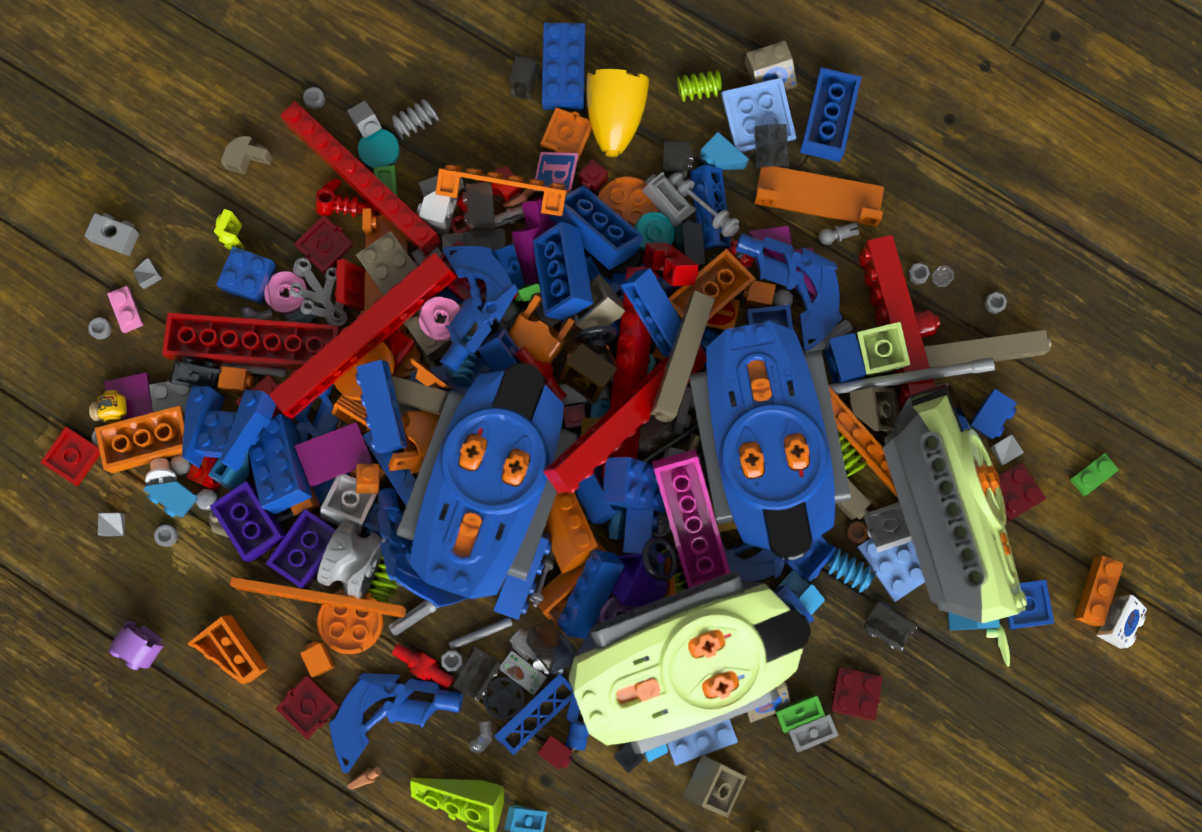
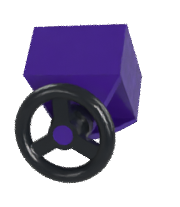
[611,537,677,607]

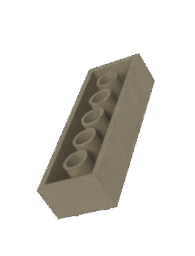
[356,231,452,361]

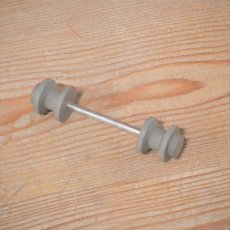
[668,172,739,237]

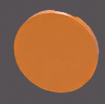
[598,176,658,228]
[334,342,395,400]
[317,589,384,654]

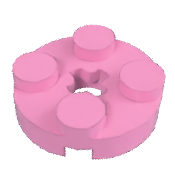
[264,271,308,314]
[419,297,460,341]

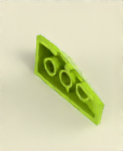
[410,778,504,832]

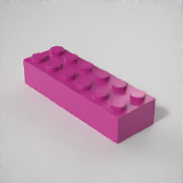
[652,449,730,588]

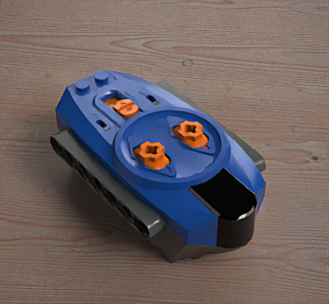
[689,321,851,560]
[397,363,577,599]

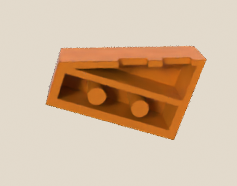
[187,615,269,684]

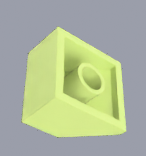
[857,322,910,376]

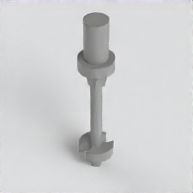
[530,549,554,607]

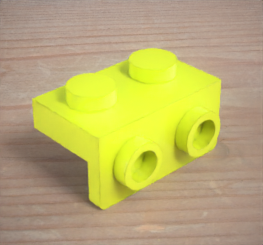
[214,209,245,250]

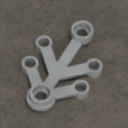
[289,258,347,327]

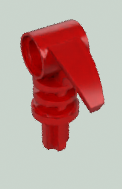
[315,179,377,218]

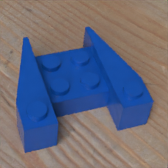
[182,386,276,472]

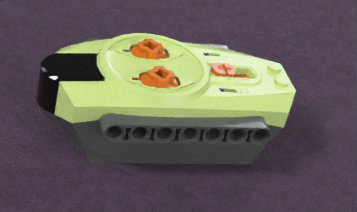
[883,383,1027,623]
[569,572,811,754]

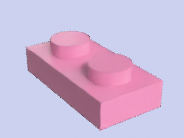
[108,286,144,333]

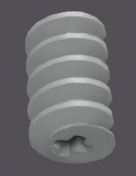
[392,99,439,140]

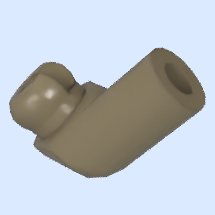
[208,511,229,538]

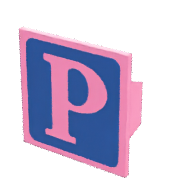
[533,152,579,193]

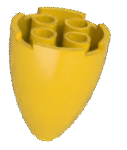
[586,69,649,157]

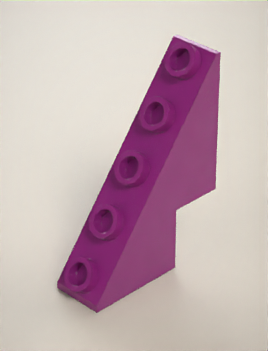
[512,196,557,285]
[748,226,817,303]

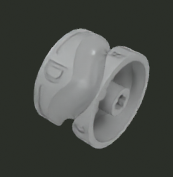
[318,521,385,599]

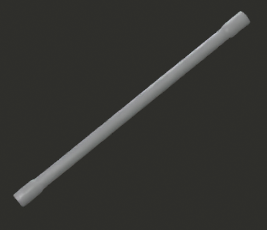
[829,357,995,394]

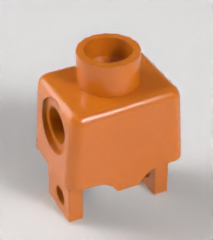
[508,293,576,364]
[388,411,440,474]

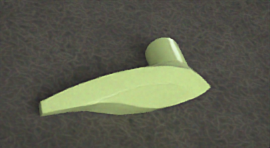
[986,625,1010,667]

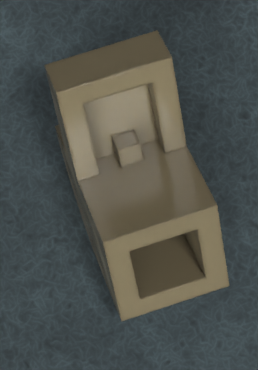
[221,136,273,174]

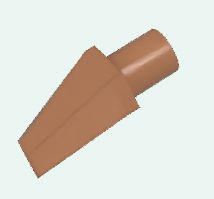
[501,188,534,209]
[347,767,382,789]

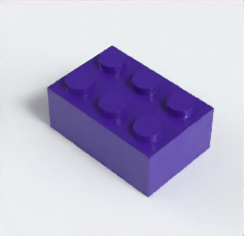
[210,481,286,562]
[266,509,336,590]

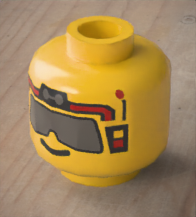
[97,390,127,423]

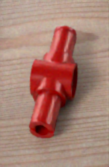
[514,346,567,401]
[391,643,454,689]

